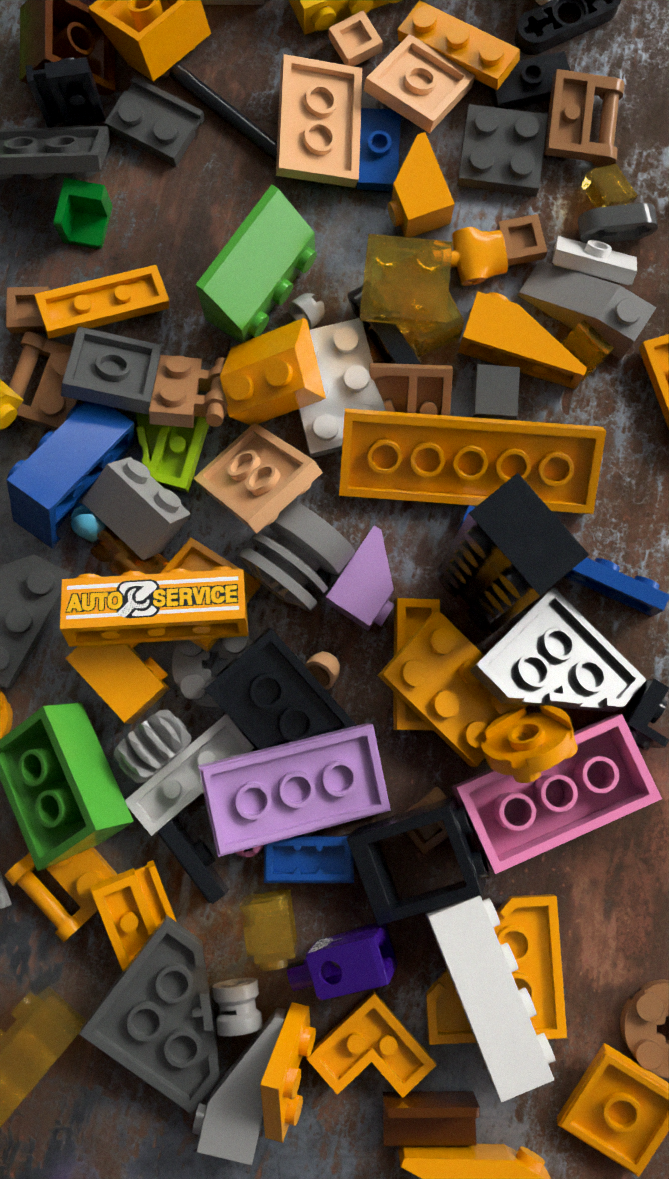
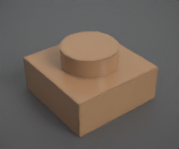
[496,214,547,266]
[6,286,50,333]

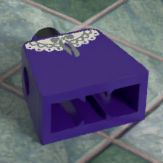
[287,922,398,1000]

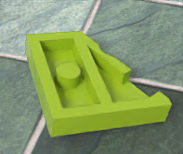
[135,412,209,493]

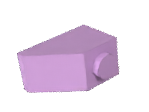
[326,526,395,631]

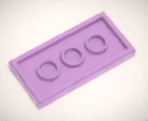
[197,723,391,857]

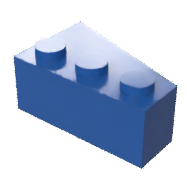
[6,401,134,549]

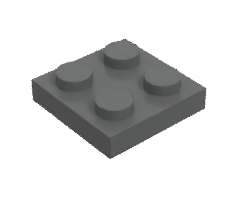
[457,104,548,197]
[61,326,162,414]

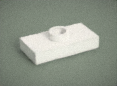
[552,236,637,285]

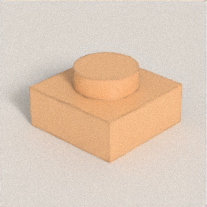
[329,11,383,67]

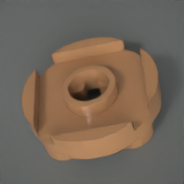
[620,979,669,1078]

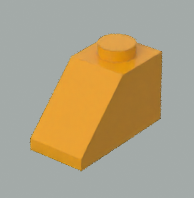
[388,132,455,239]

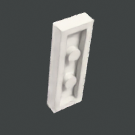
[125,714,255,836]

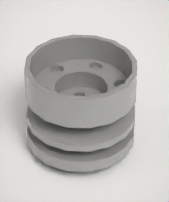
[238,500,355,612]

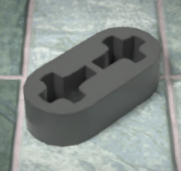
[578,203,658,243]

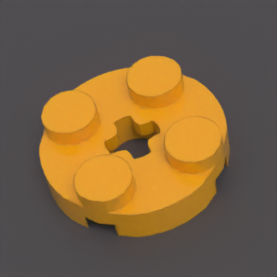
[481,705,578,783]

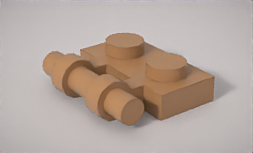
[149,355,228,428]

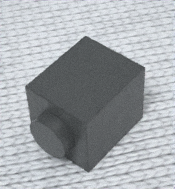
[470,364,520,420]

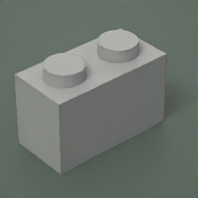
[82,457,191,560]

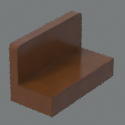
[382,1091,480,1146]

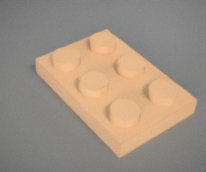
[276,54,362,188]
[193,422,323,534]

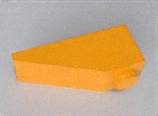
[458,291,587,389]
[398,1143,551,1179]

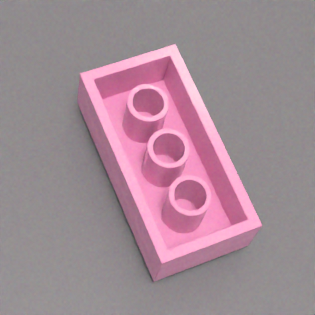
[451,714,662,874]

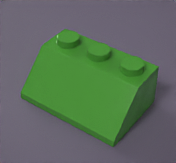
[196,185,317,343]
[0,702,134,871]

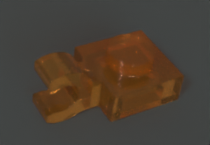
[90,526,170,576]

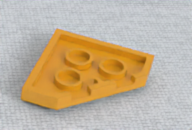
[425,894,567,1045]

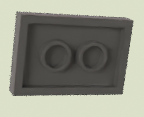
[0,126,110,180]

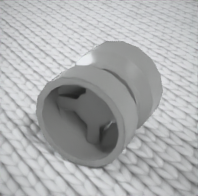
[212,977,263,1036]

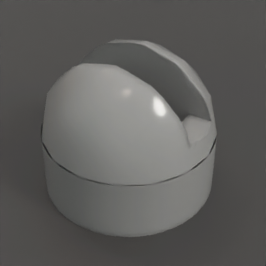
[289,293,325,330]

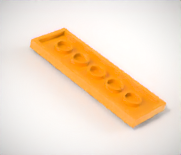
[339,408,606,514]

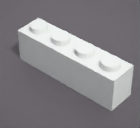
[425,895,556,1103]

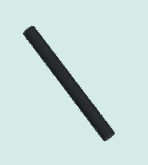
[169,63,277,161]

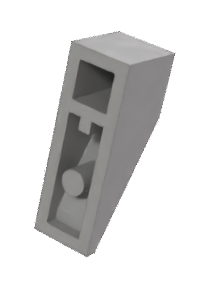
[517,260,656,360]
[192,1007,286,1165]

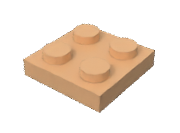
[363,34,475,133]

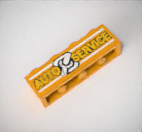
[60,566,248,647]

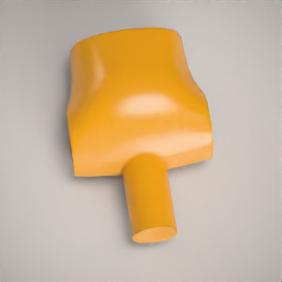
[428,227,508,286]

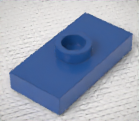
[357,108,401,191]
[264,836,354,883]

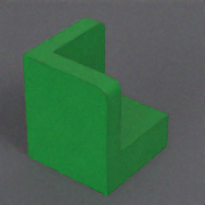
[53,178,113,249]

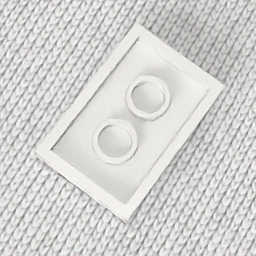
[298,318,386,458]

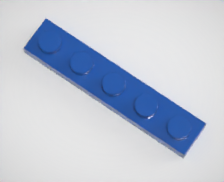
[458,505,669,617]

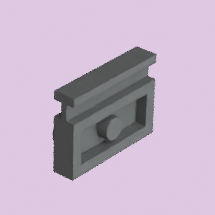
[104,76,205,167]

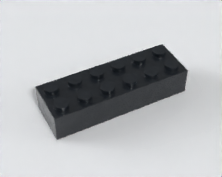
[438,473,589,634]

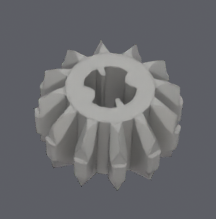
[113,710,192,783]

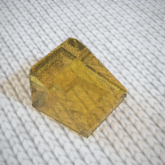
[581,164,638,208]

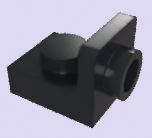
[622,678,669,751]

